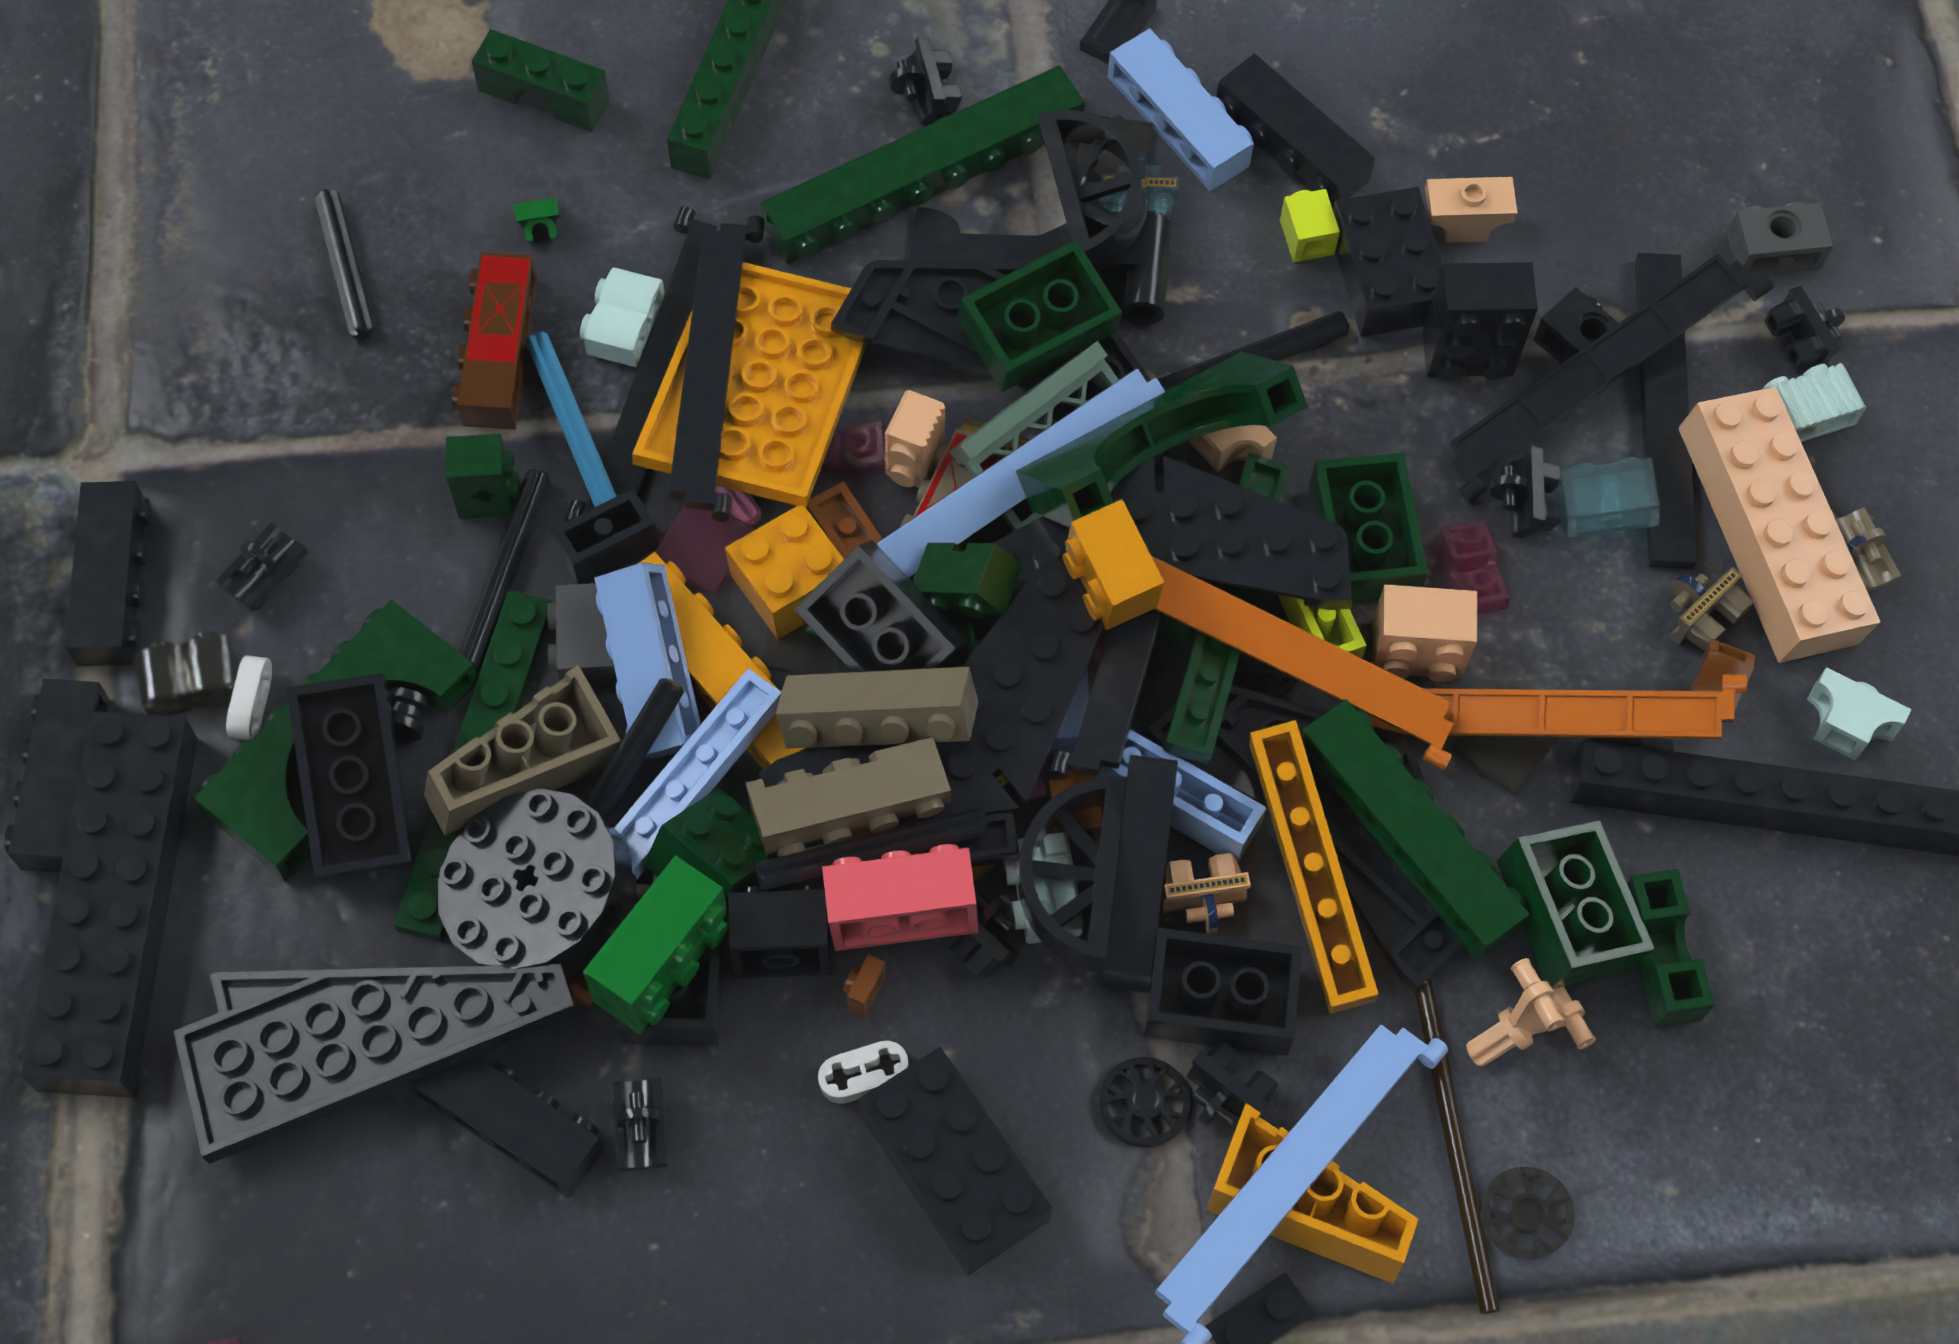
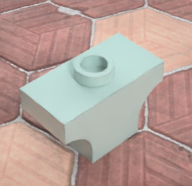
[1807,667,1912,760]

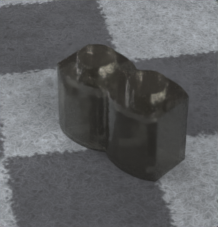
[134,632,237,716]

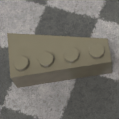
[424,665,621,835]
[746,737,951,860]

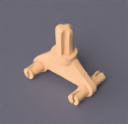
[1466,958,1596,1067]

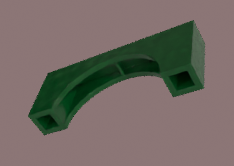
[1016,352,1308,527]
[194,599,478,882]

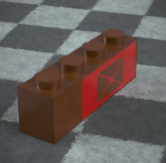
[452,252,538,430]

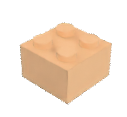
[1371,585,1477,682]

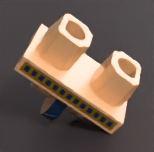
[1161,853,1251,934]

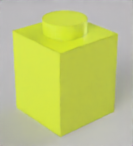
[1280,189,1340,263]

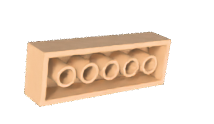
[1678,387,1881,663]

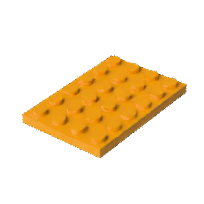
[632,262,867,508]

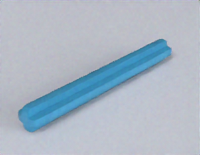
[526,332,616,507]

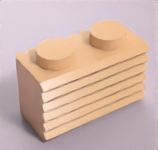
[884,390,945,488]

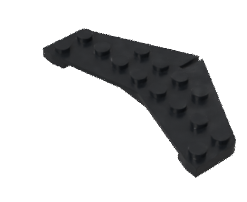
[831,260,1166,455]
[979,456,1352,630]
[758,555,1104,837]
[1146,685,1464,992]

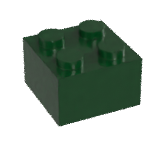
[644,788,767,914]

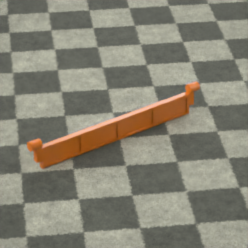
[1152,556,1454,771]
[1366,674,1747,739]

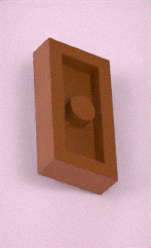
[806,481,882,559]

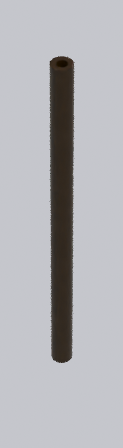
[1414,978,1500,1314]

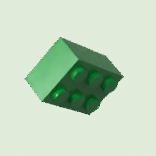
[583,855,729,1035]

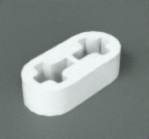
[226,655,272,741]
[818,1041,909,1104]

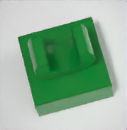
[513,197,560,242]

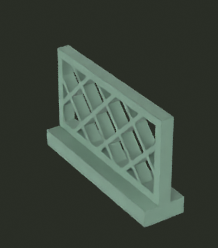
[949,341,1119,532]

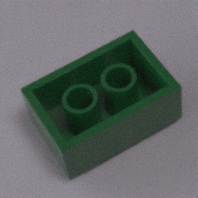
[957,240,1122,392]
[1309,453,1428,604]
[1496,820,1655,989]

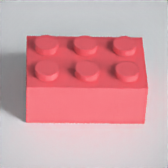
[822,844,979,951]

